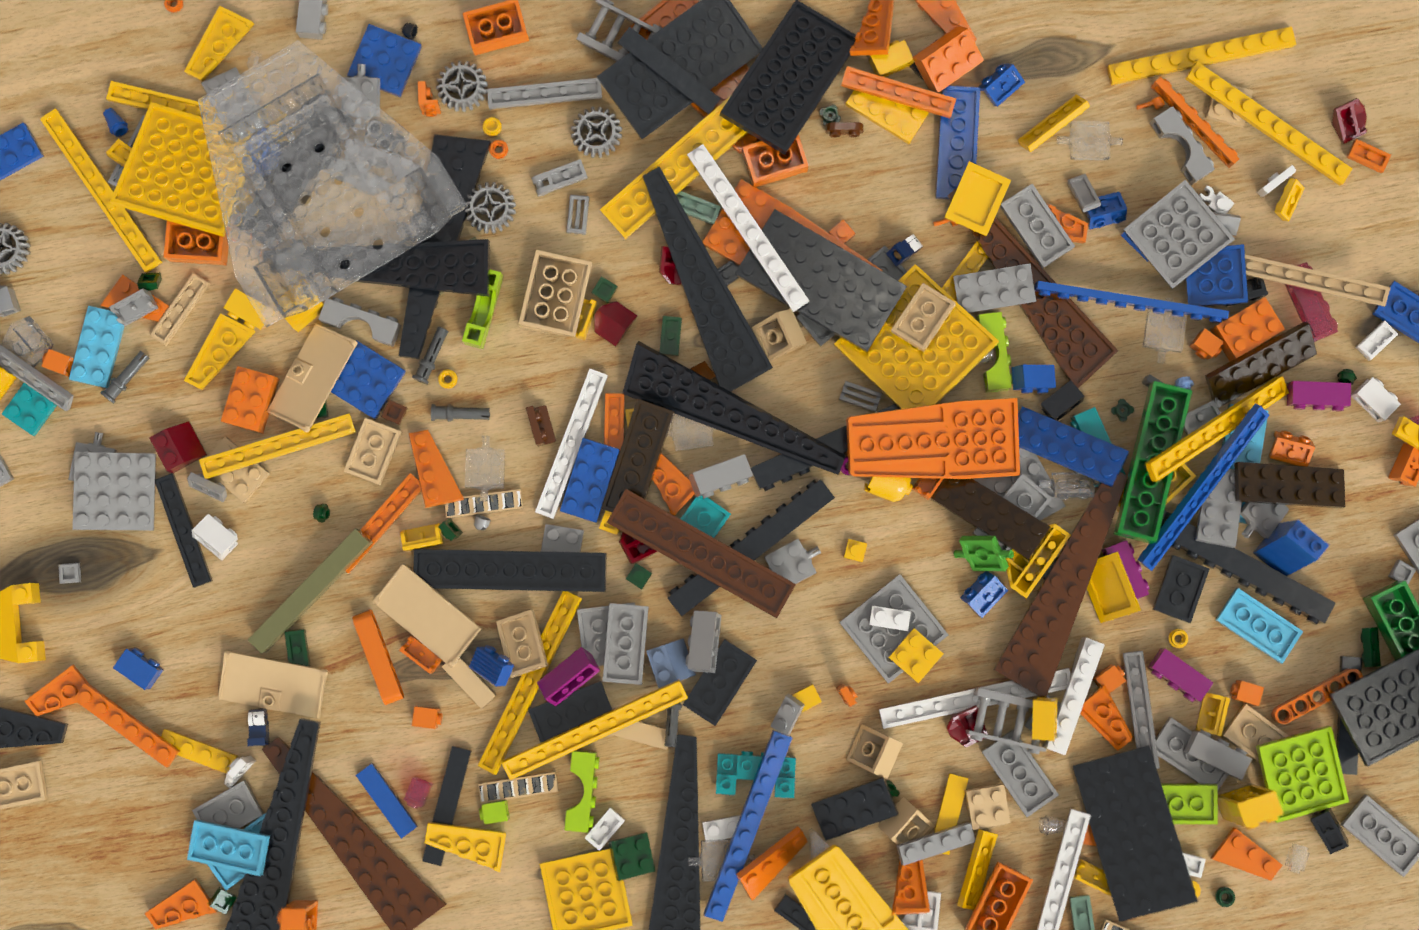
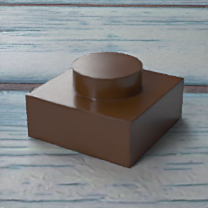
[381,400,408,425]

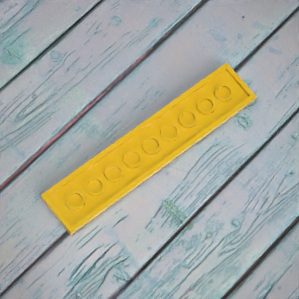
[600,96,747,239]

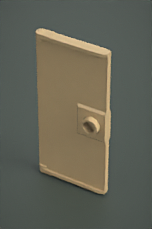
[266,323,358,433]
[373,564,482,668]
[218,650,328,719]

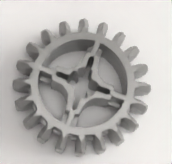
[436,60,488,112]
[571,107,622,158]
[465,182,516,234]
[0,223,31,274]

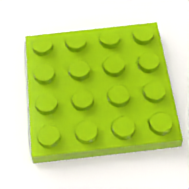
[1256,726,1349,823]

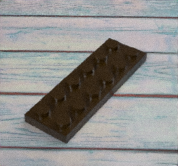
[1205,321,1317,408]
[601,399,675,512]
[1234,462,1346,508]
[931,479,1051,561]

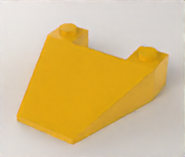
[0,583,46,663]

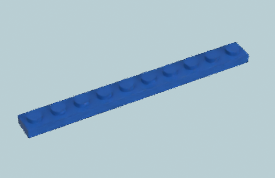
[1034,281,1229,323]
[1137,403,1269,571]
[703,730,792,922]

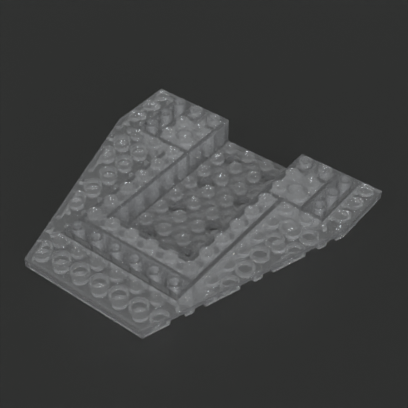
[198,40,468,327]

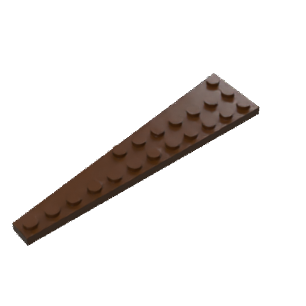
[948,187,1118,388]
[994,472,1128,697]
[262,737,446,930]

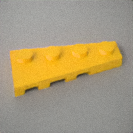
[184,5,255,82]
[184,313,256,390]
[425,822,506,872]

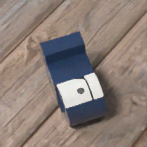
[886,234,923,267]
[247,709,270,746]

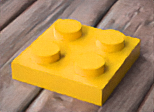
[888,628,944,683]

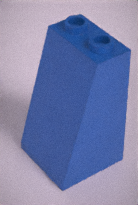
[1253,520,1329,576]

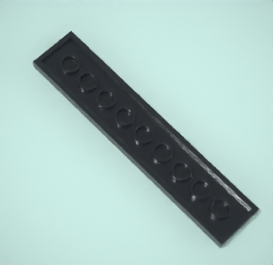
[413,549,607,592]

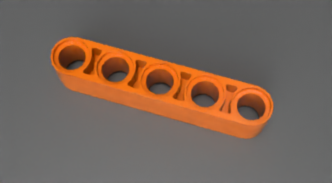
[352,609,404,705]
[1271,669,1363,724]

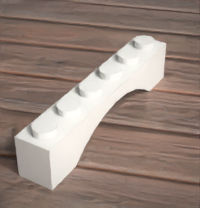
[1043,638,1105,755]

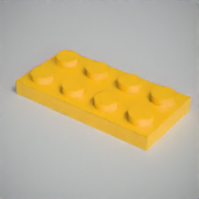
[845,90,930,144]

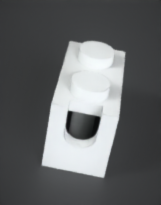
[1351,377,1401,423]
[192,514,238,560]

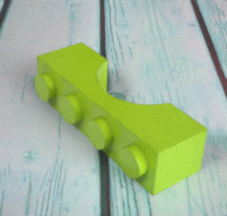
[462,269,504,349]
[976,312,1013,393]
[564,750,600,833]

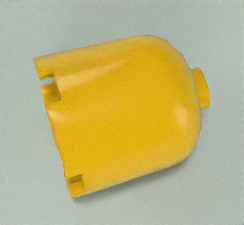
[863,477,913,502]

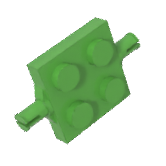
[953,536,1014,571]

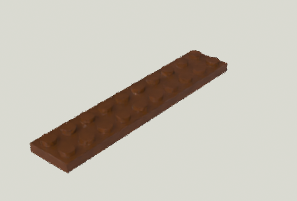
[607,489,796,619]

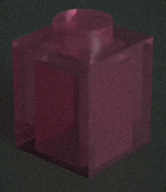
[403,776,433,809]

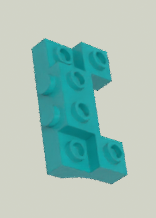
[716,751,796,798]

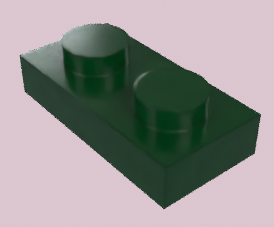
[659,316,682,356]
[1360,627,1381,667]
[284,629,310,667]

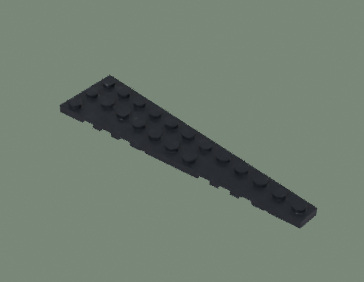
[643,167,773,392]
[263,239,490,297]
[622,341,846,475]
[225,718,321,930]

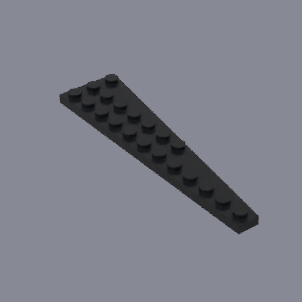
[398,134,491,359]
[649,734,701,930]

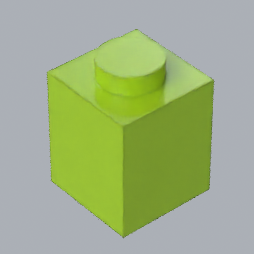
[479,800,510,824]

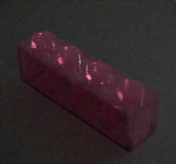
[1285,262,1338,342]

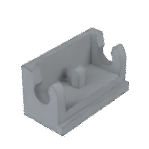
[109,289,158,326]

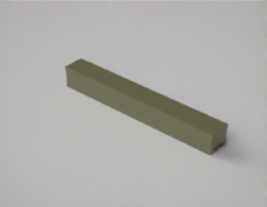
[248,528,373,653]

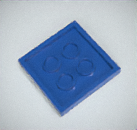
[347,24,422,98]
[1186,244,1248,306]
[331,341,406,420]

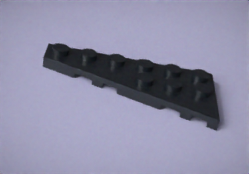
[0,707,68,748]

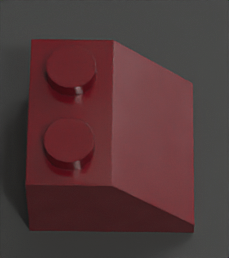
[149,421,207,473]

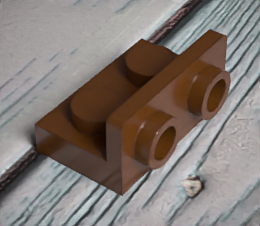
[526,405,556,447]

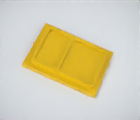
[944,161,1011,236]
[1087,552,1141,623]

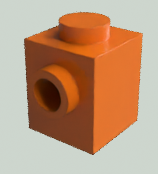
[1189,329,1223,360]

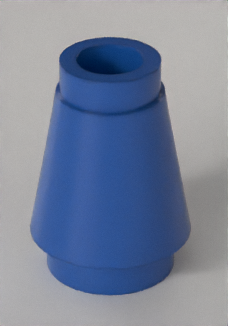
[103,108,128,137]

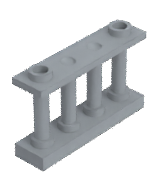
[576,0,662,62]
[966,687,1046,754]

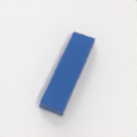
[356,763,418,839]

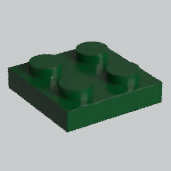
[609,832,655,881]

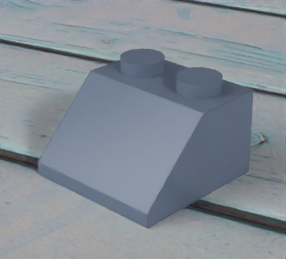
[646,638,696,688]

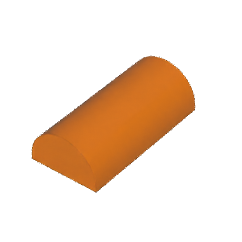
[964,861,1033,930]

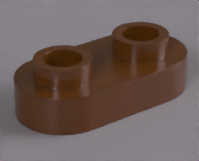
[826,122,864,137]

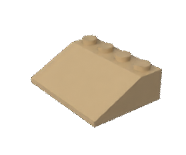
[519,250,592,337]

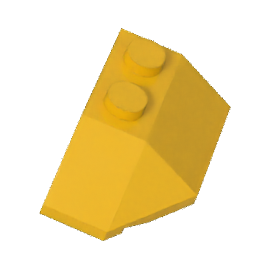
[1005,524,1071,598]

